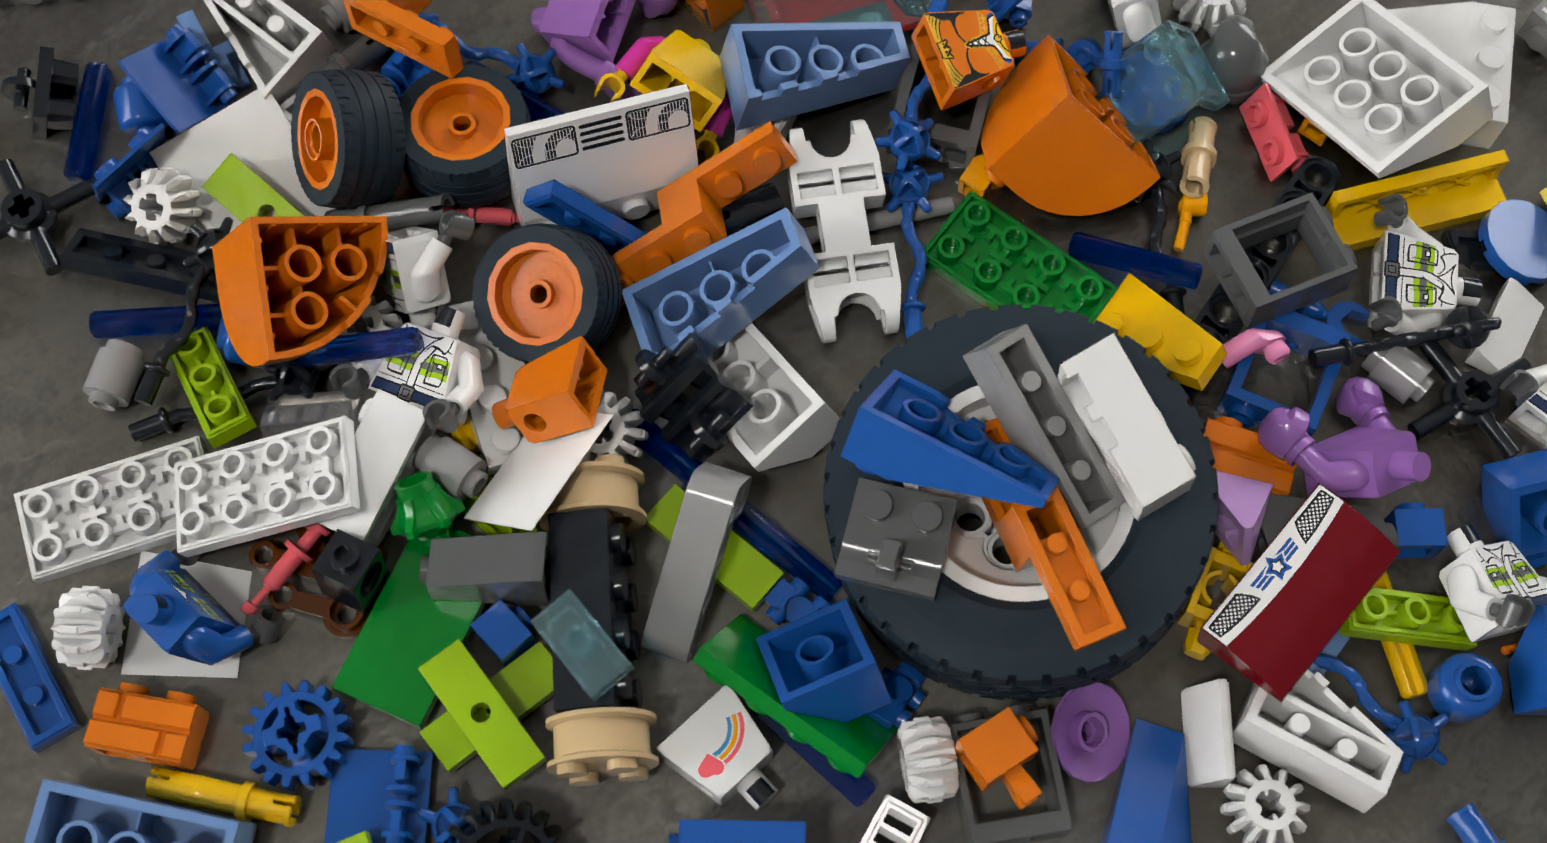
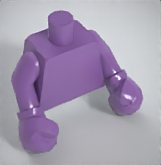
[531,0,678,100]
[1258,376,1431,498]

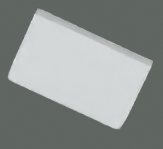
[1465,277,1545,375]
[1181,679,1236,788]

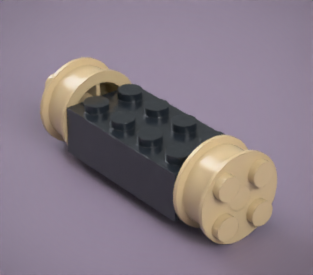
[540,454,659,786]

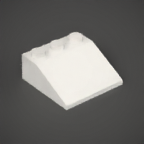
[1388,1,1516,149]

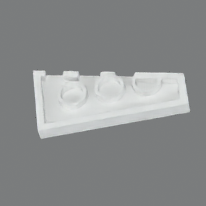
[437,301,525,476]

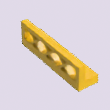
[1325,149,1509,251]

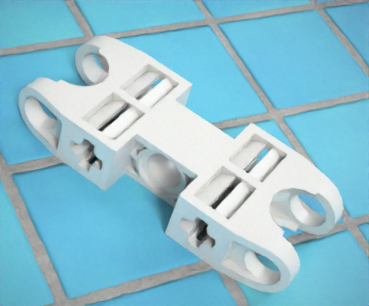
[787,119,901,344]

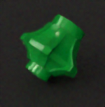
[390,471,465,547]

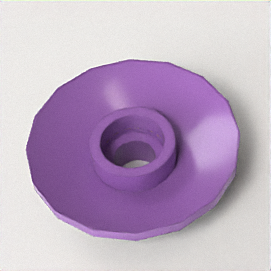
[1051,682,1130,783]

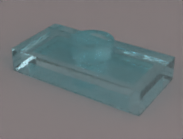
[530,589,634,701]

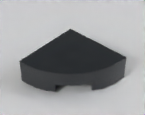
[1441,229,1495,279]

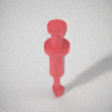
[444,206,520,227]
[240,523,330,615]

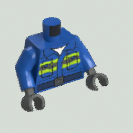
[123,539,285,666]

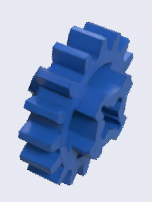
[242,680,354,792]

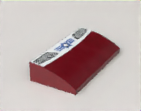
[1198,483,1400,703]

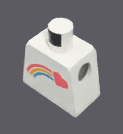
[657,686,779,811]

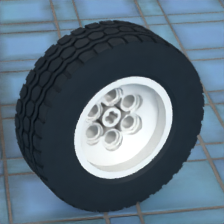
[823,304,1219,701]

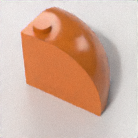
[981,34,1161,216]
[212,216,388,366]

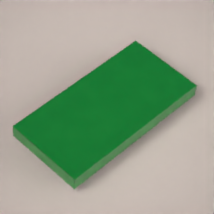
[924,190,1119,323]
[332,527,486,730]
[693,614,899,779]

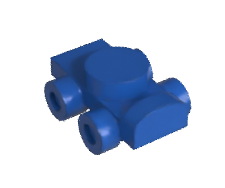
[764,577,830,626]
[866,662,927,730]

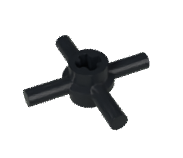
[0,159,95,276]
[1407,341,1532,460]

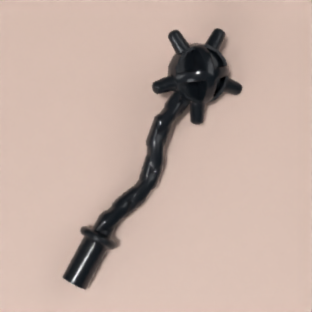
[1134,139,1187,315]
[134,217,233,406]
[1308,306,1502,368]
[128,354,331,442]

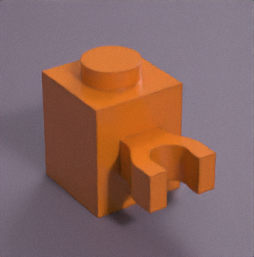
[954,707,1042,811]

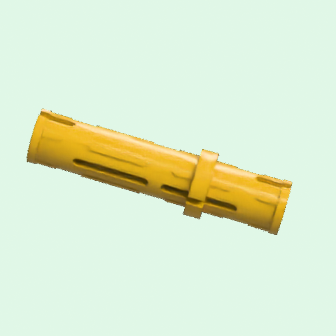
[145,765,302,828]

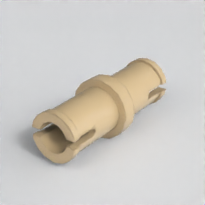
[1179,116,1217,198]

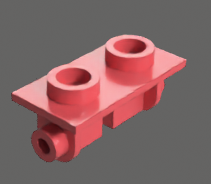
[1239,83,1310,182]

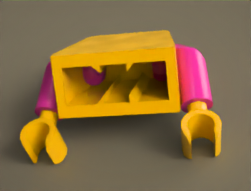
[594,30,732,162]

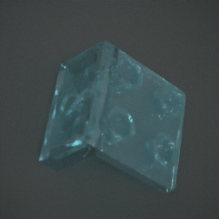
[1098,20,1230,143]

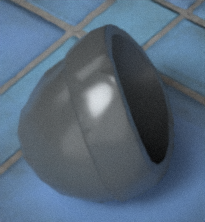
[1194,14,1272,105]

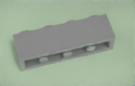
[962,324,1126,528]

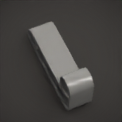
[641,461,752,663]

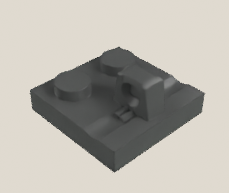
[834,477,958,602]

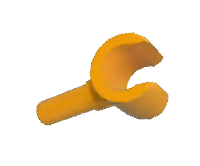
[1173,191,1208,252]

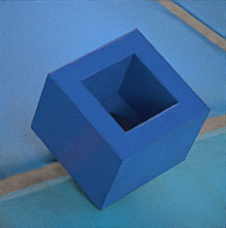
[1384,502,1448,559]
[470,599,536,667]

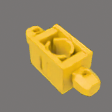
[1177,540,1253,661]

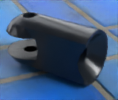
[721,182,784,237]

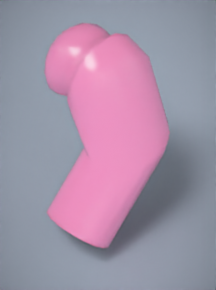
[1222,328,1290,369]

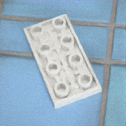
[174,416,360,557]
[14,435,207,585]

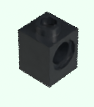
[311,529,390,613]

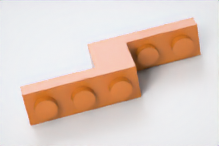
[343,0,464,79]
[611,121,798,306]
[981,418,1126,652]

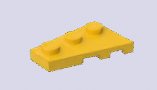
[1095,273,1227,391]

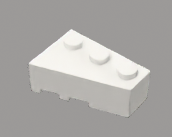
[204,0,339,105]
[1058,333,1196,521]
[318,389,451,547]
[1232,669,1404,813]

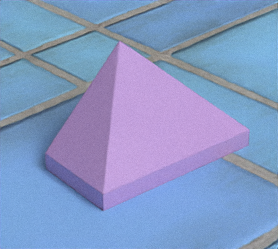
[1214,471,1273,566]

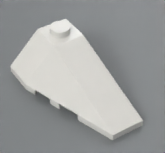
[709,323,840,472]

